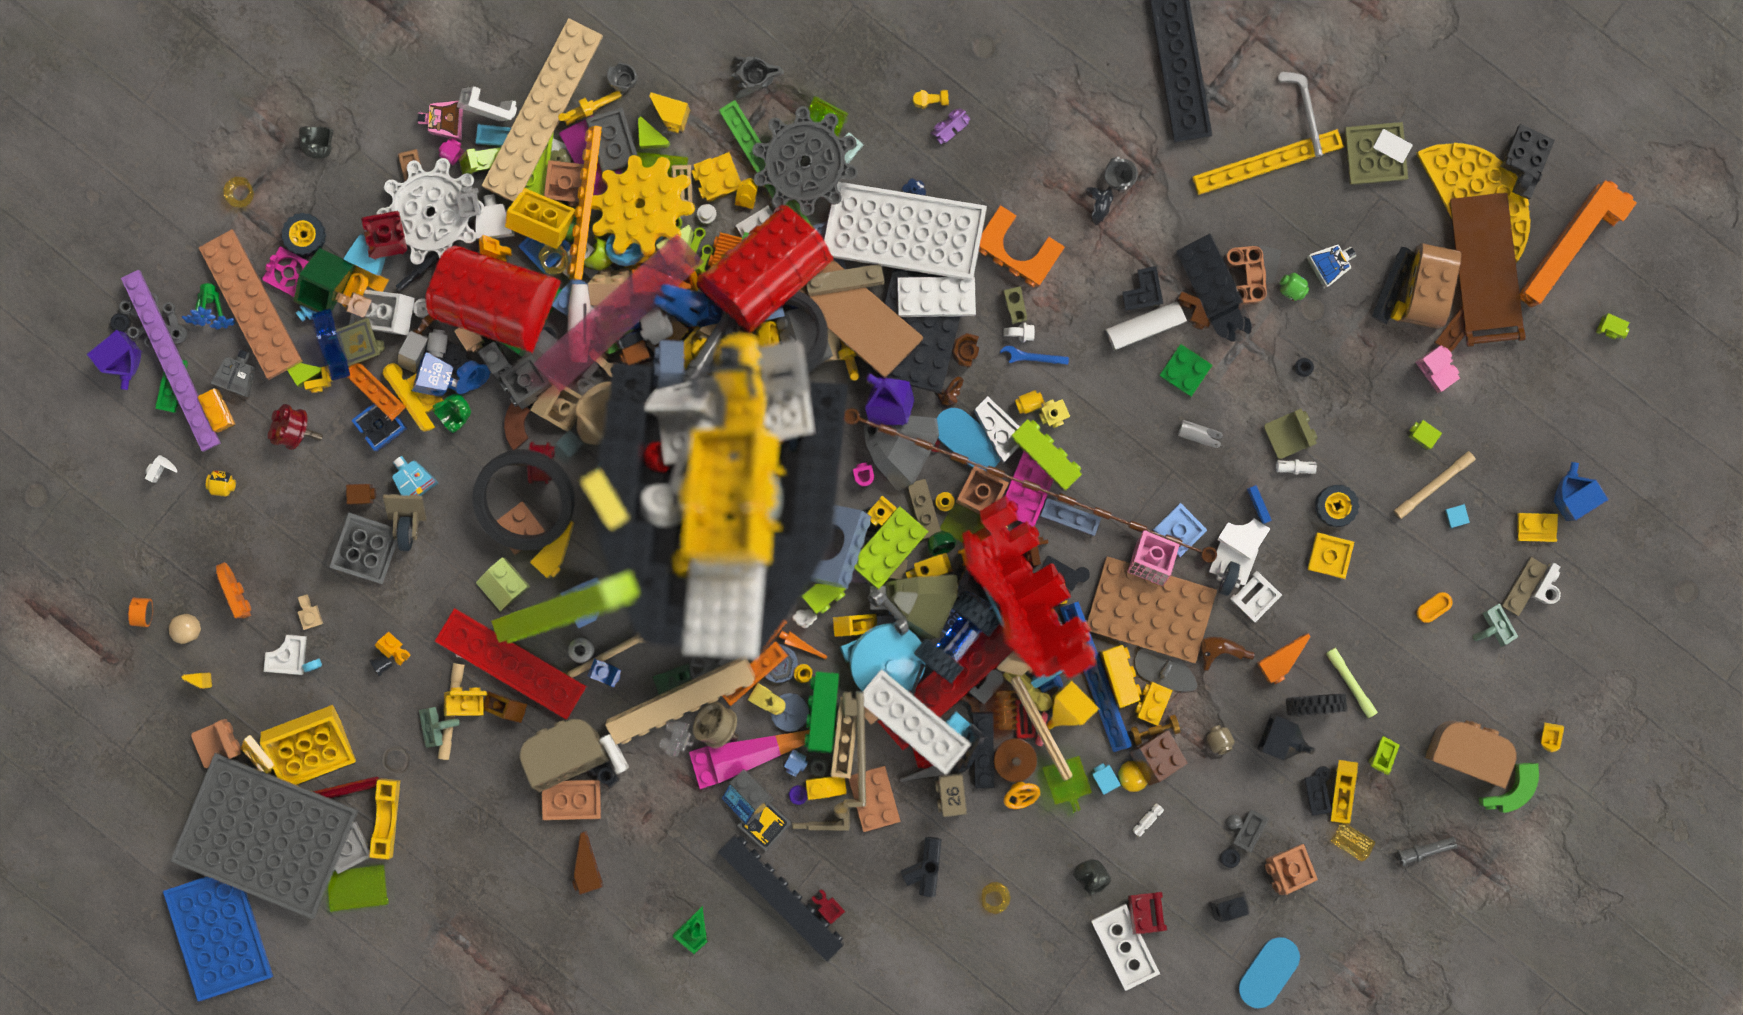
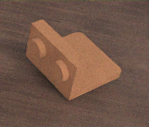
[191,719,241,768]

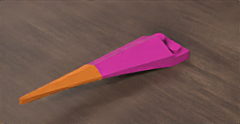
[689,726,837,789]

